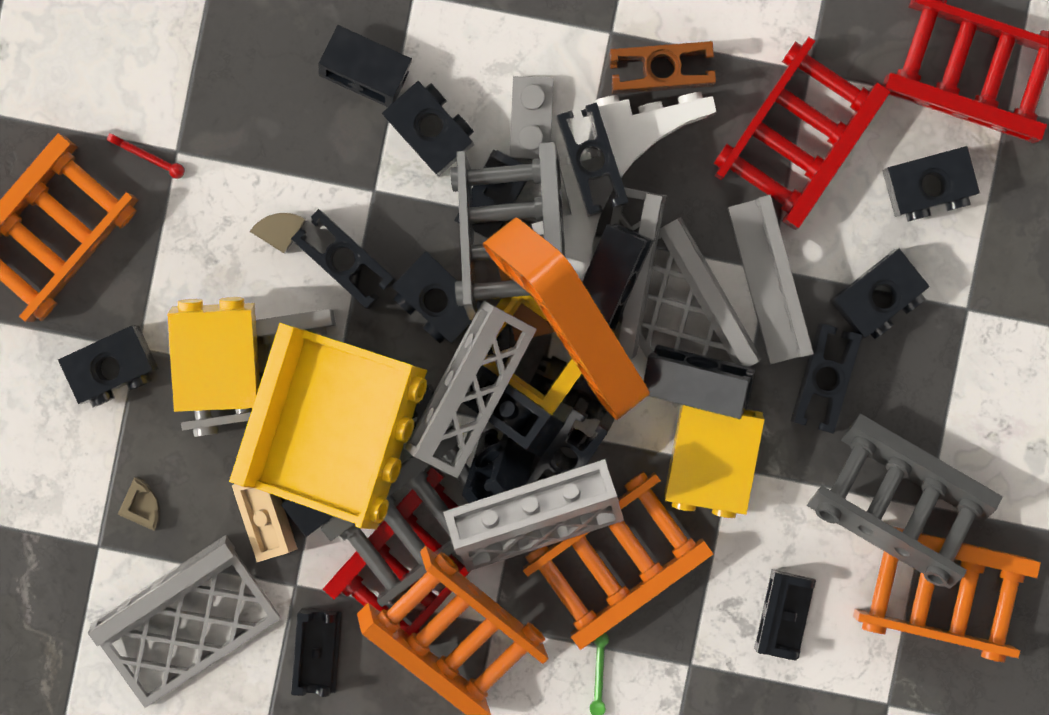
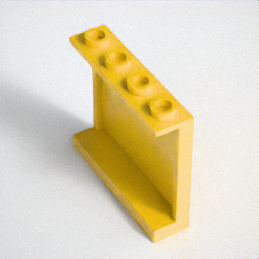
[229,323,427,530]

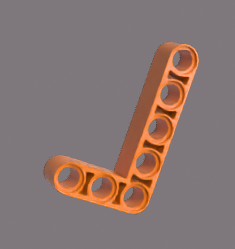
[482,217,650,420]

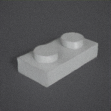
[510,76,554,160]

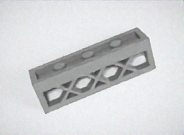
[610,187,667,359]
[727,195,814,365]
[405,300,537,478]

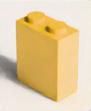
[167,297,260,412]
[664,405,765,518]

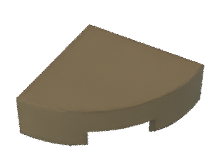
[249,213,307,254]
[117,477,160,531]

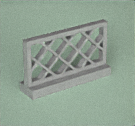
[622,217,761,408]
[443,459,624,572]
[88,535,280,708]

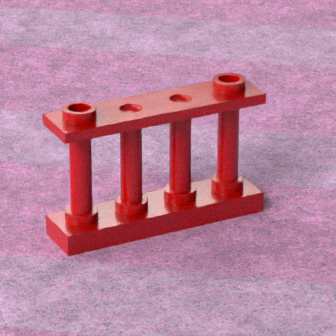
[882,0,1049,143]
[713,37,891,230]
[323,466,470,635]

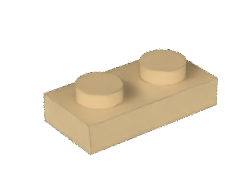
[232,484,298,562]

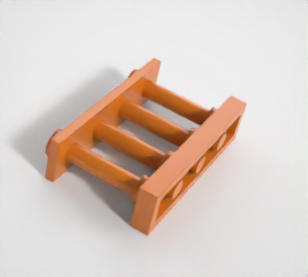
[0,133,139,322]
[523,471,713,650]
[853,526,1041,663]
[357,546,549,715]

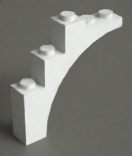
[532,92,716,281]

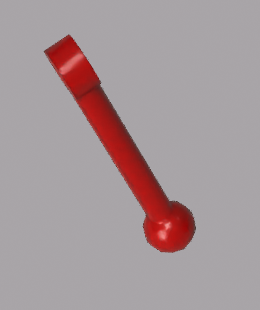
[106,133,185,179]

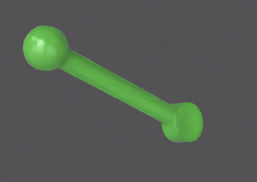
[589,633,609,715]

